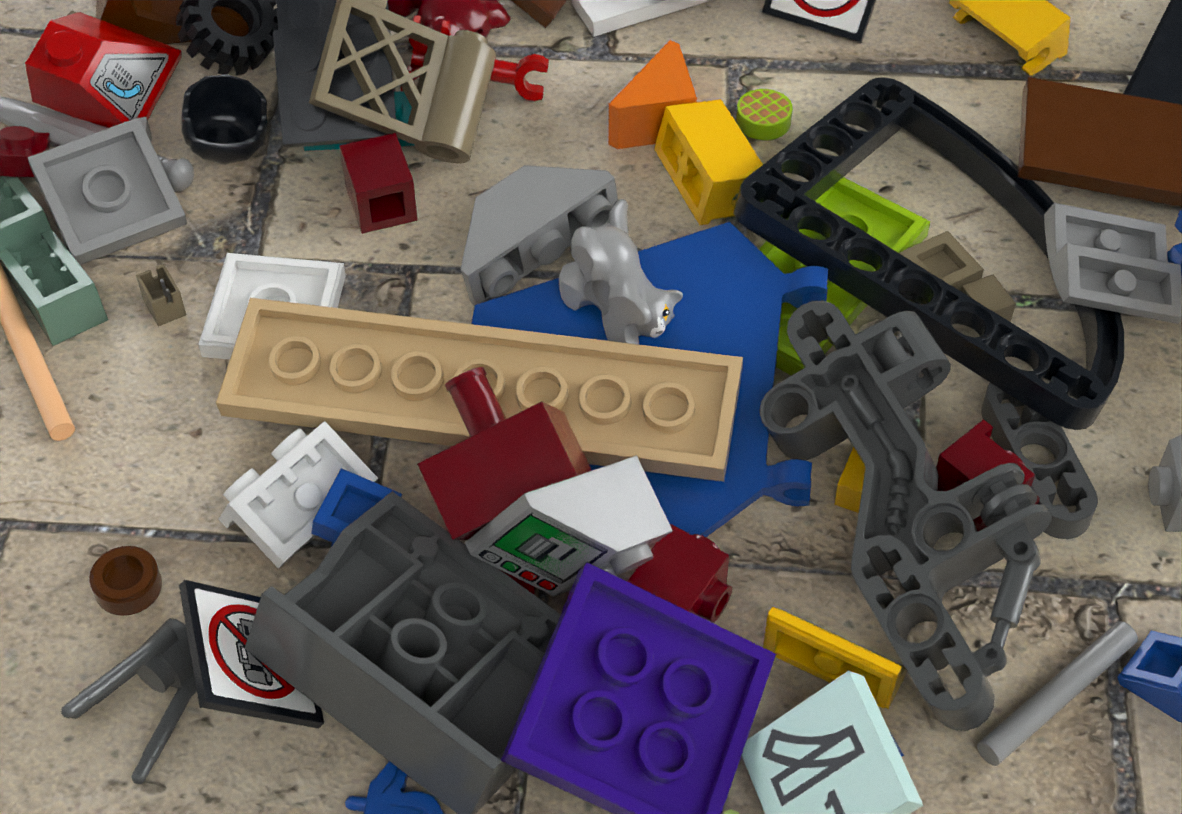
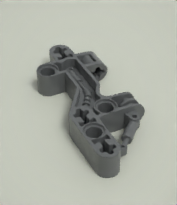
[760,301,1052,731]

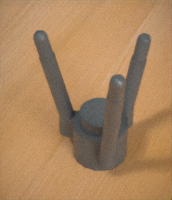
[61,618,197,784]

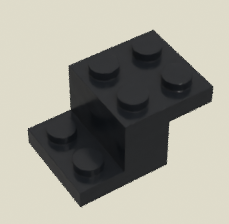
[273,0,396,148]

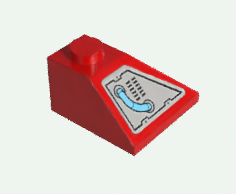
[25,12,182,128]

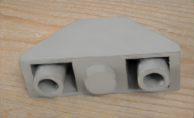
[461,165,618,306]

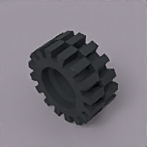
[176,0,279,75]

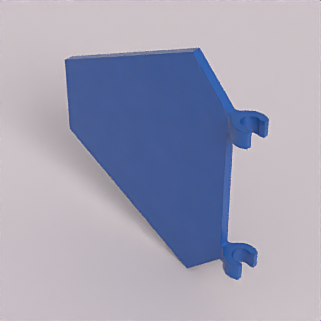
[471,221,828,537]

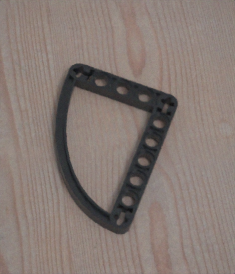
[734,77,1124,430]

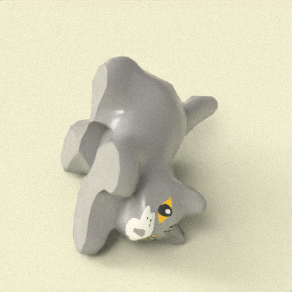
[559,199,683,344]

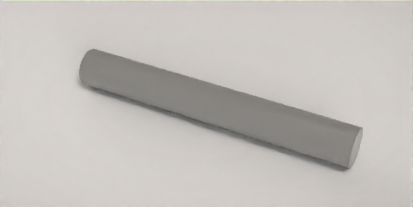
[977,621,1138,766]

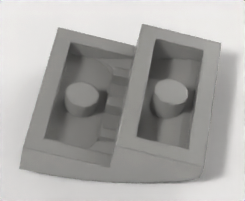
[1044,203,1182,324]

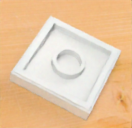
[198,253,346,360]

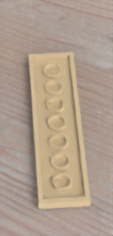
[216,297,743,482]

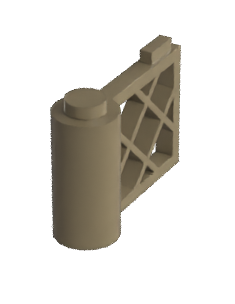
[309,0,496,163]

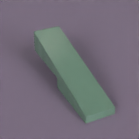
[0,176,108,346]

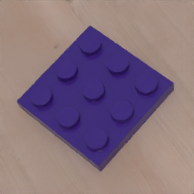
[501,562,776,814]

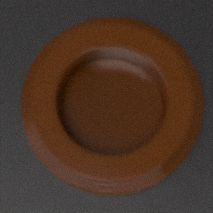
[89,546,162,616]

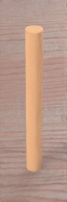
[0,263,75,441]

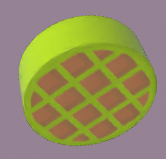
[736,89,793,140]

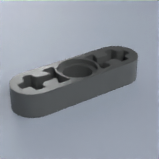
[981,383,1098,539]

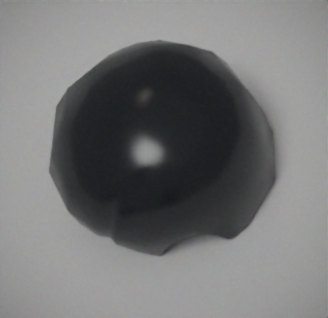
[181,74,268,164]

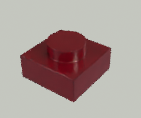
[0,126,50,178]

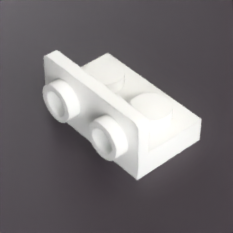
[219,421,378,569]

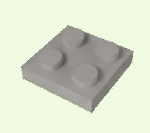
[28,117,186,265]

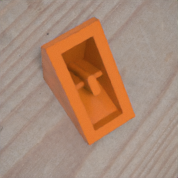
[608,40,697,149]

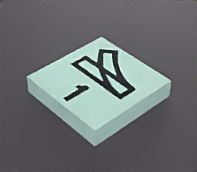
[742,671,923,814]

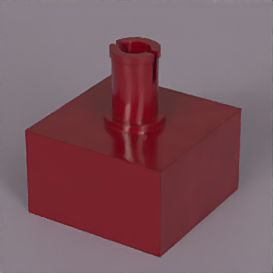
[417,367,592,540]

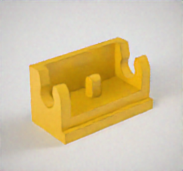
[949,0,1071,76]
[654,99,763,225]

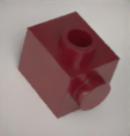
[627,524,732,623]

